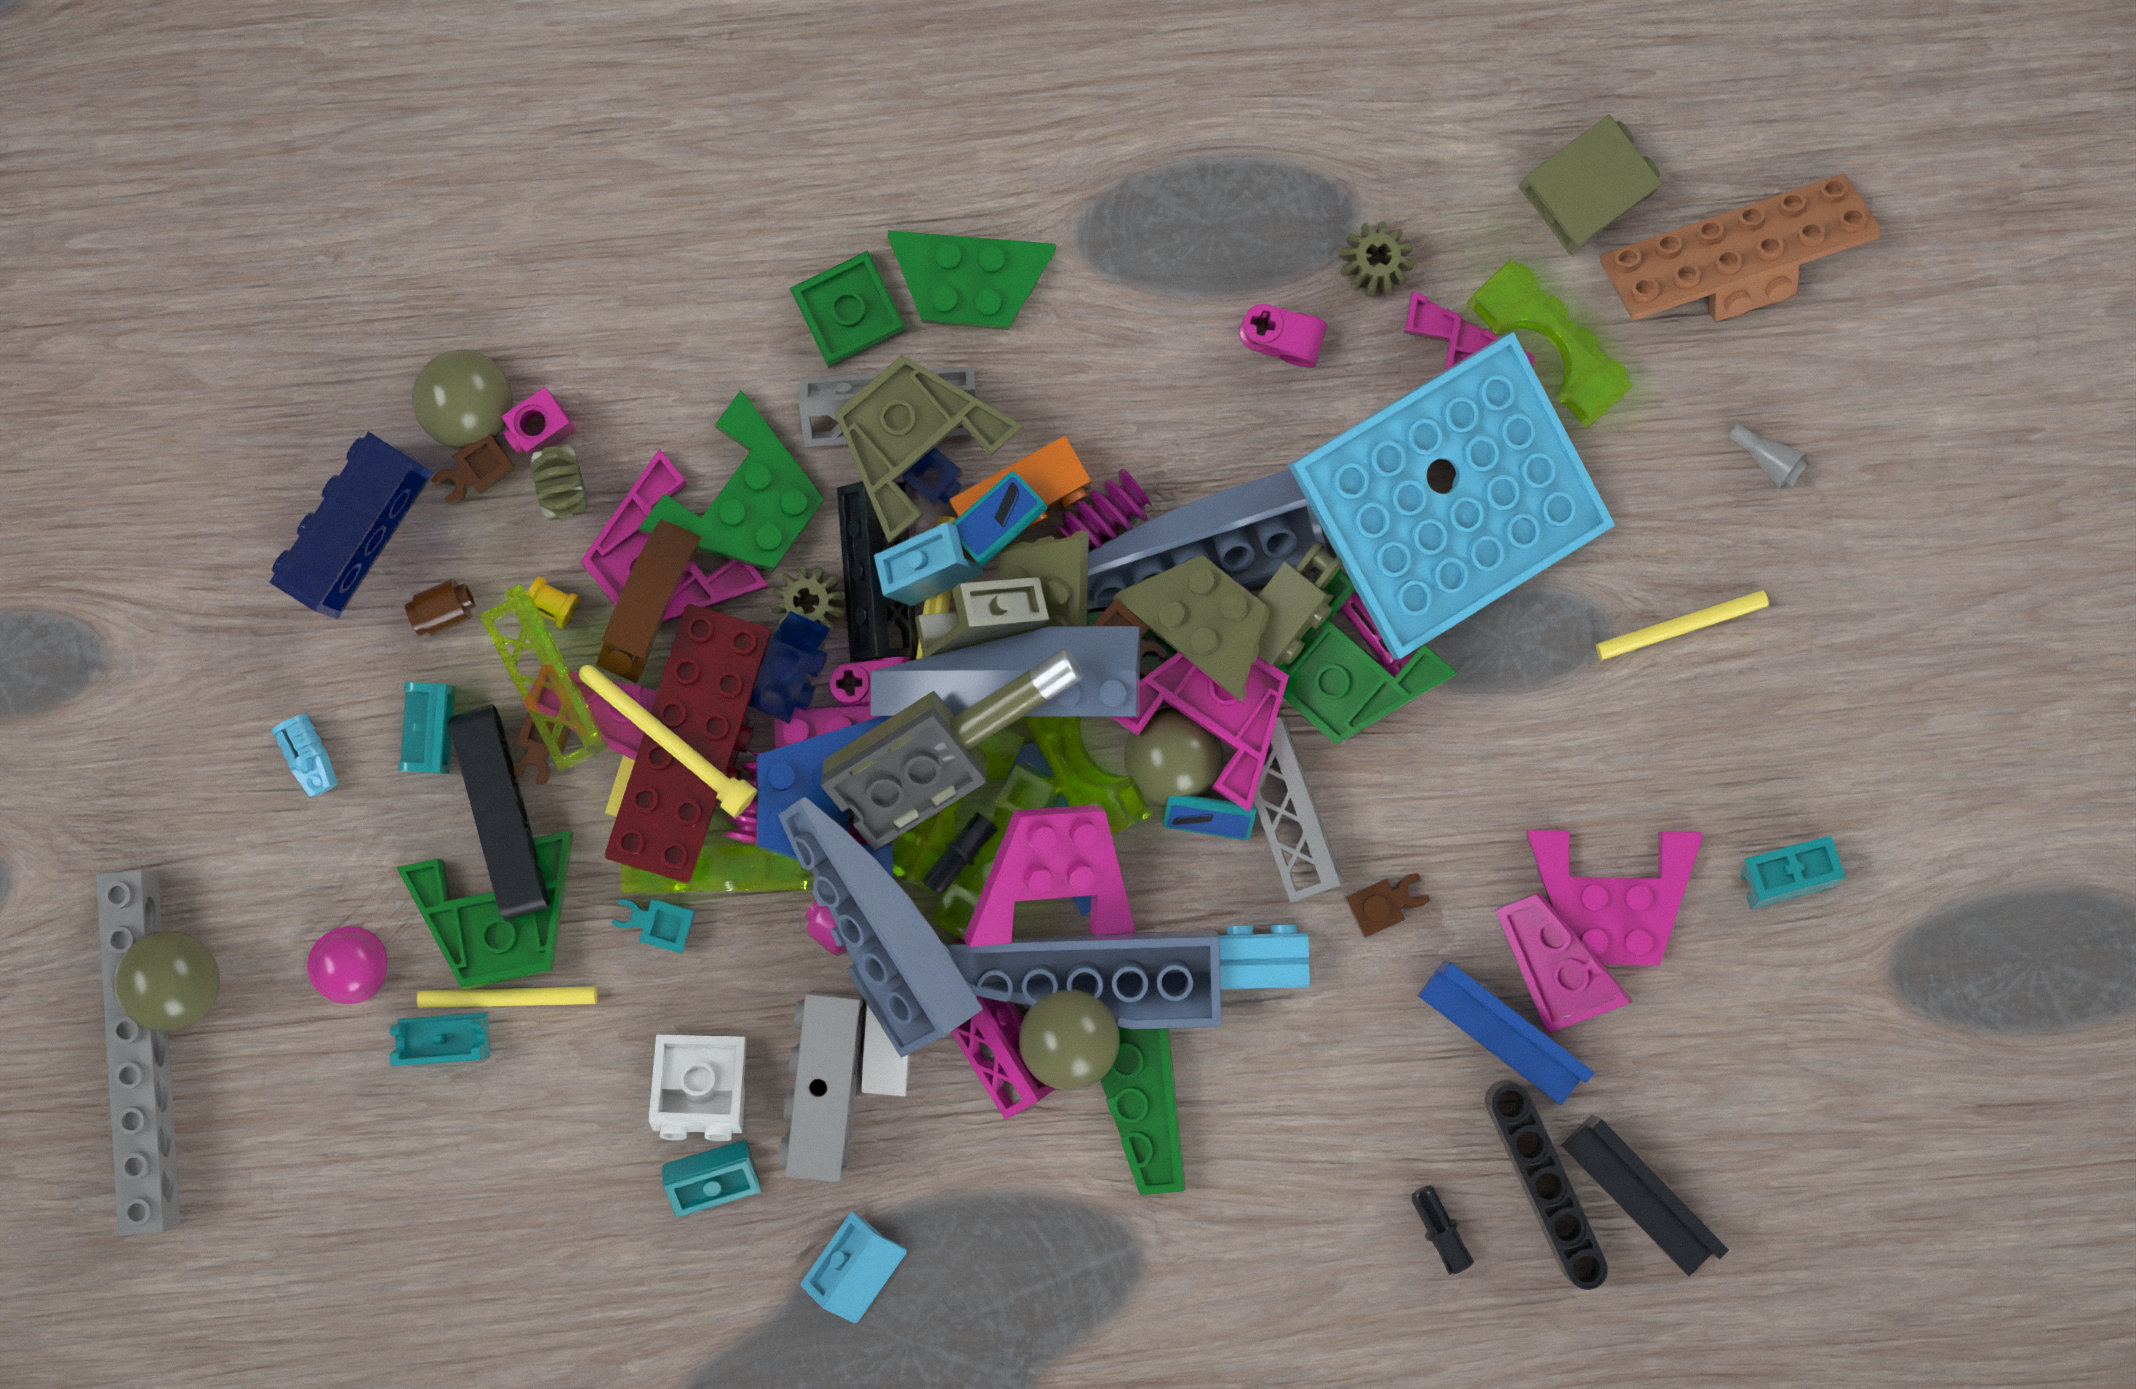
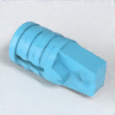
[271,713,338,797]

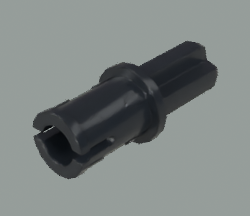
[923,812,998,895]
[1412,1185,1474,1275]

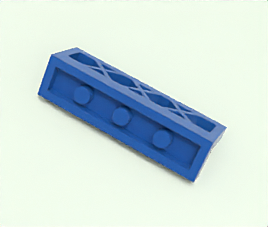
[1417,961,1595,1105]

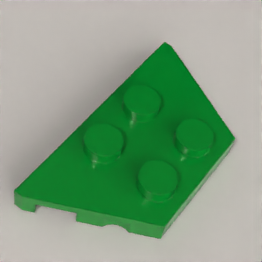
[888,230,1056,330]

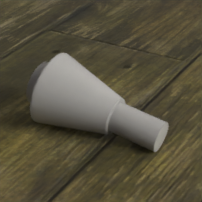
[1728,423,1808,489]

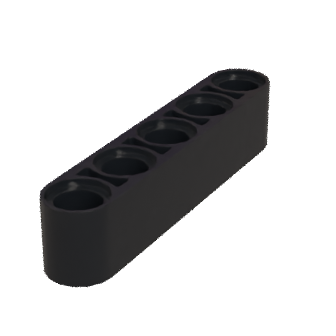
[449,704,551,922]
[1485,1080,1608,1290]

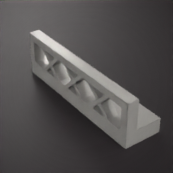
[799,366,976,447]
[1253,716,1344,903]

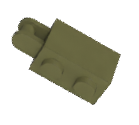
[1257,541,1342,666]

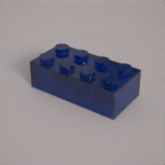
[269,431,433,619]

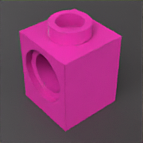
[501,387,577,457]

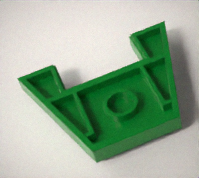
[639,390,824,572]
[1278,569,1459,745]
[396,831,574,990]

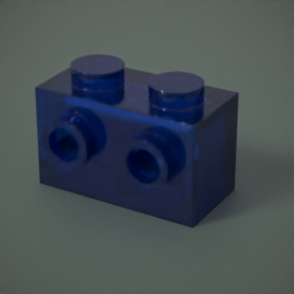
[749,611,831,724]

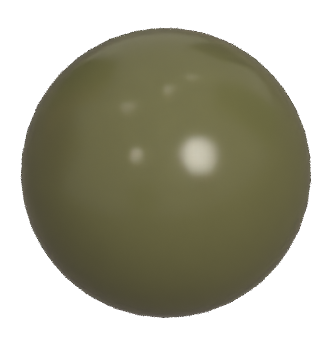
[412,350,513,449]
[1124,708,1223,806]
[114,931,220,1032]
[1019,989,1120,1091]

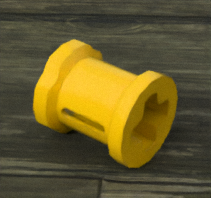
[522,576,580,630]

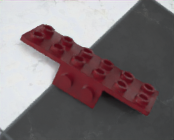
[604,604,771,884]

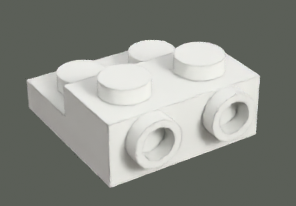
[649,1035,747,1141]

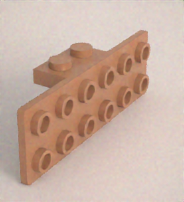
[1600,174,1881,322]

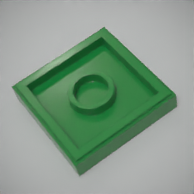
[789,250,907,369]

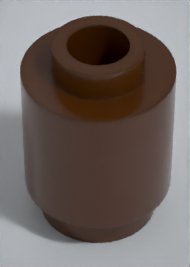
[405,579,476,636]

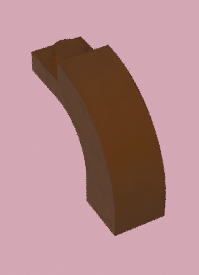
[596,519,701,683]

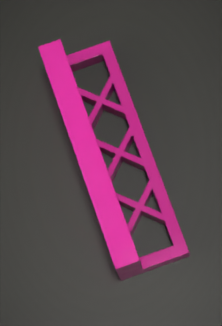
[947,935,1055,1120]

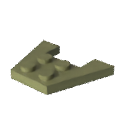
[835,355,1024,545]

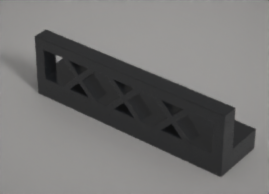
[837,481,918,662]
[1560,1115,1729,1277]

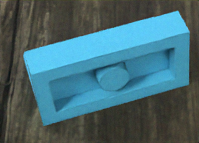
[874,522,983,606]
[800,1211,907,1323]

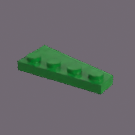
[1100,1026,1186,1195]

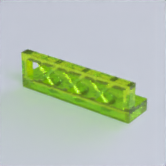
[479,584,609,772]

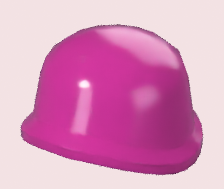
[307,927,387,1004]

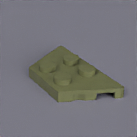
[999,530,1089,630]
[1114,555,1270,703]

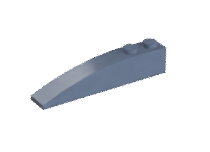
[1087,469,1328,609]
[871,626,1140,717]
[778,797,983,1058]
[948,930,1221,1029]

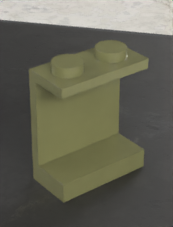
[1518,114,1663,255]
[915,577,1049,658]

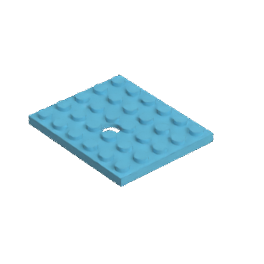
[1288,332,1615,659]

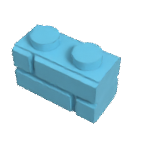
[1218,924,1310,989]

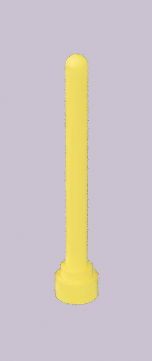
[579,665,758,818]

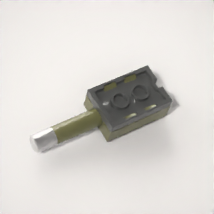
[820,650,1083,851]

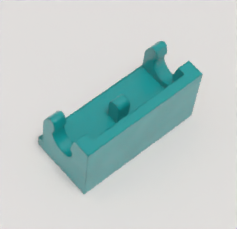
[398,682,456,774]
[1740,835,1846,910]
[390,1012,491,1067]

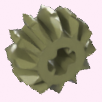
[1339,221,1414,297]
[531,445,588,521]
[770,565,846,641]

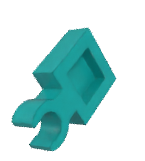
[612,898,696,954]

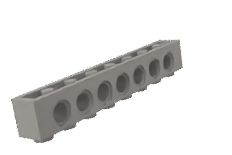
[96,871,181,1236]

